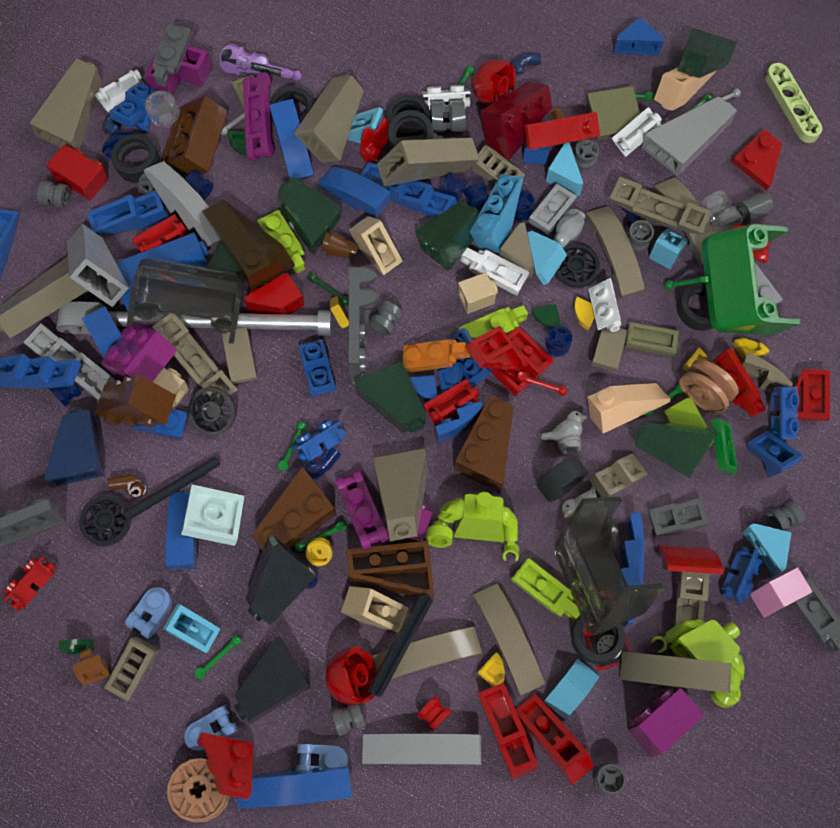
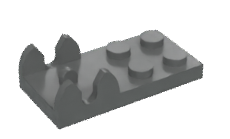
[349,267,378,382]
[0,499,66,548]

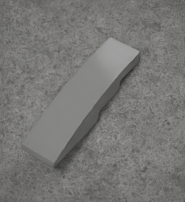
[144,161,220,247]
[23,323,116,401]
[362,734,481,765]

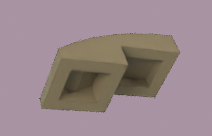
[222,327,257,384]
[591,327,627,373]
[741,353,793,393]
[589,453,648,500]

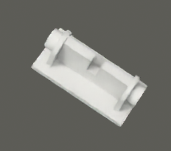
[95,70,144,112]
[422,85,471,110]
[611,107,662,157]
[589,278,621,332]

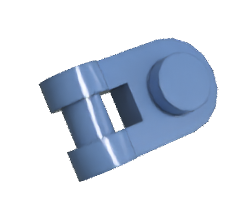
[125,587,172,639]
[184,705,238,751]
[296,744,348,771]

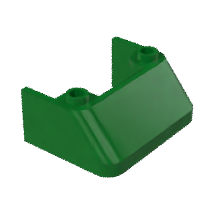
[701,224,800,335]

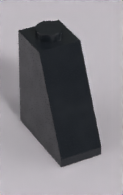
[246,534,316,625]
[234,636,310,723]

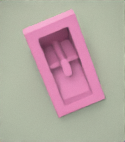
[750,568,813,618]

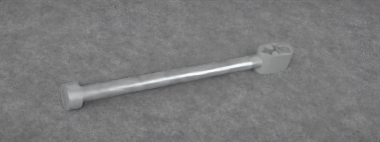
[56,302,332,336]

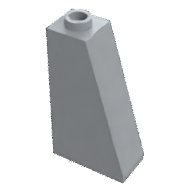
[641,96,737,176]
[67,224,129,307]

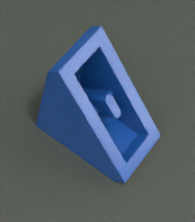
[613,17,664,55]

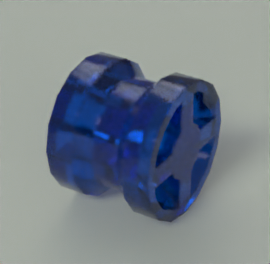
[185,171,214,200]
[440,172,468,202]
[464,183,489,212]
[514,190,535,221]
[545,326,573,357]
[48,384,82,407]

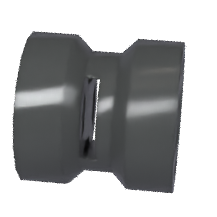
[37,180,70,209]
[627,220,654,253]
[369,301,403,336]
[766,499,805,531]
[330,705,366,737]
[593,764,626,795]

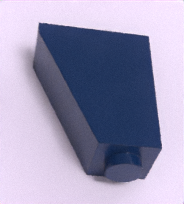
[44,409,105,488]

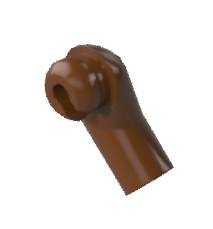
[108,474,146,498]

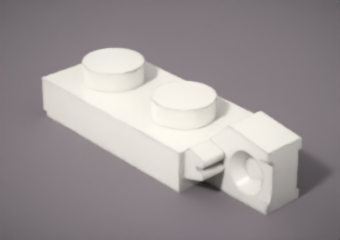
[460,247,529,296]

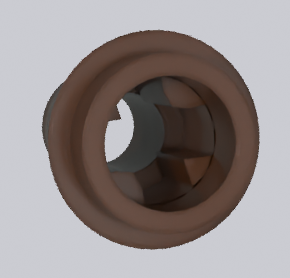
[321,231,359,259]

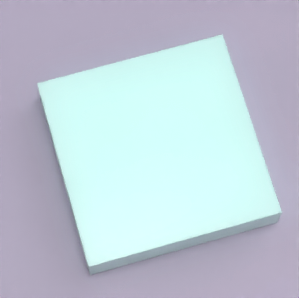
[181,485,244,546]

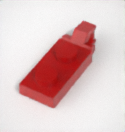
[711,348,766,418]

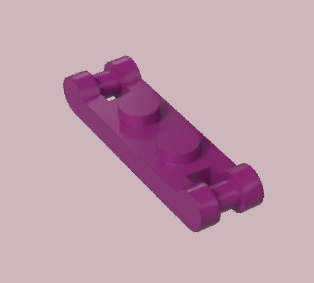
[243,72,275,161]
[335,470,389,550]

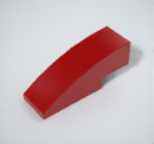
[478,682,538,781]

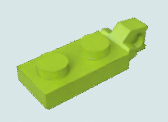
[257,210,305,274]
[458,305,528,340]
[511,558,583,622]

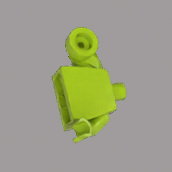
[426,492,520,562]
[651,619,745,708]

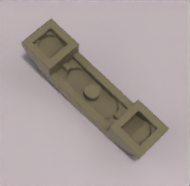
[610,177,712,235]
[653,177,715,266]
[585,206,645,298]
[152,312,237,402]
[671,572,710,657]
[473,584,545,696]
[372,627,482,681]
[620,651,732,693]

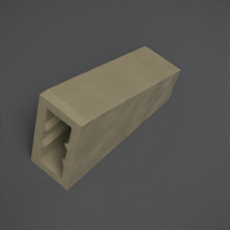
[30,58,102,150]
[294,75,364,163]
[377,138,480,186]
[0,256,88,338]
[373,448,428,541]

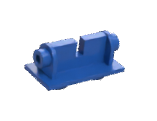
[771,387,799,439]
[290,419,346,463]
[721,547,763,606]

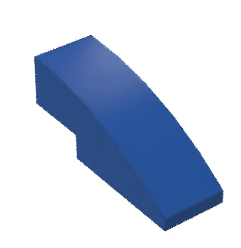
[269,99,314,182]
[318,166,390,218]
[87,190,170,235]
[165,492,198,571]

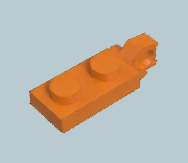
[402,339,471,372]

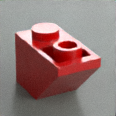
[244,273,305,315]

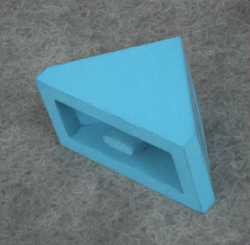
[347,107,383,144]
[546,143,583,196]
[649,228,688,270]
[527,231,567,285]
[742,523,791,577]
[163,604,220,653]
[544,659,599,720]

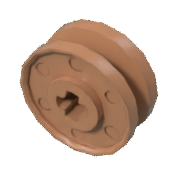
[679,360,739,414]
[167,758,231,823]

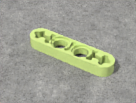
[765,63,822,143]

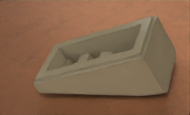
[472,145,525,184]
[104,637,160,702]

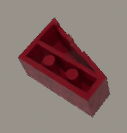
[480,82,552,160]

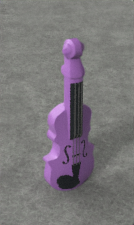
[220,44,302,82]

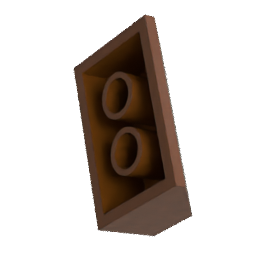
[160,95,227,177]

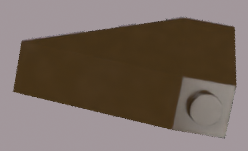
[202,199,295,290]

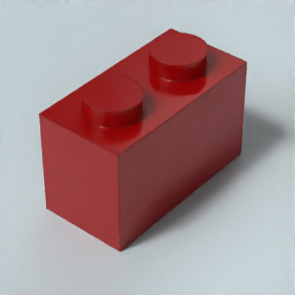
[46,144,108,201]

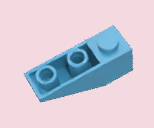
[470,174,523,253]

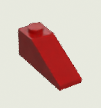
[524,112,600,150]
[516,694,594,785]

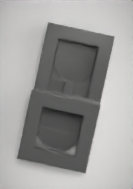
[649,498,709,536]

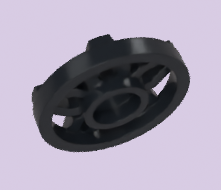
[555,244,600,288]
[188,387,237,436]
[79,496,131,547]

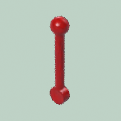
[516,371,567,396]

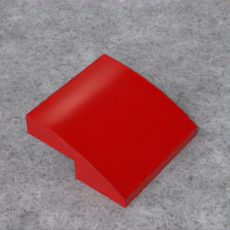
[491,327,554,397]
[657,545,723,574]

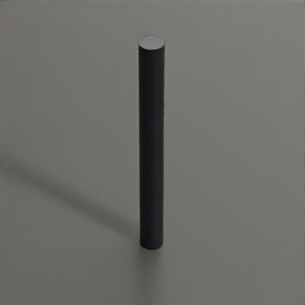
[123,457,220,521]

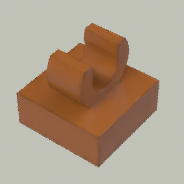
[72,648,111,686]

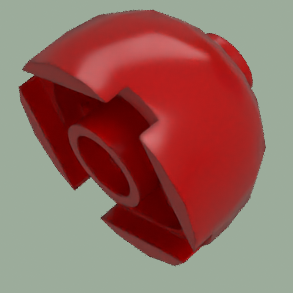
[472,59,516,106]
[325,646,377,705]

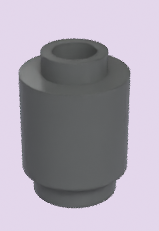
[735,193,774,224]

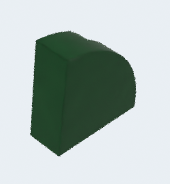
[227,130,247,156]
[531,304,562,330]
[59,639,95,656]

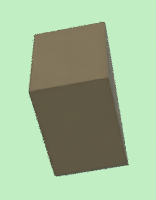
[499,222,534,278]

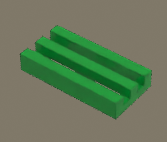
[711,418,738,475]

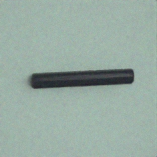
[368,593,433,697]

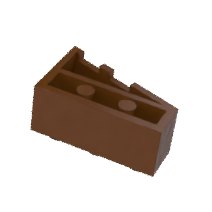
[95,374,176,427]
[454,395,514,494]
[252,467,336,552]
[346,541,434,601]

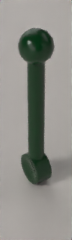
[307,273,349,306]

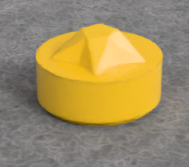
[305,537,333,566]

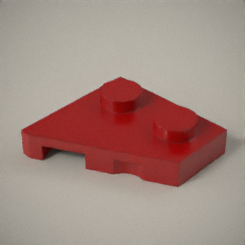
[732,129,782,191]
[465,326,528,371]
[777,369,830,422]
[197,732,253,799]

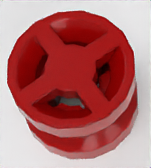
[417,695,452,732]

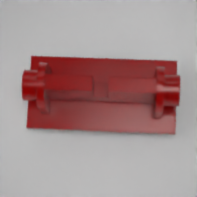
[132,214,187,253]
[423,379,479,426]
[3,556,56,611]

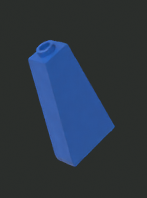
[116,233,208,314]

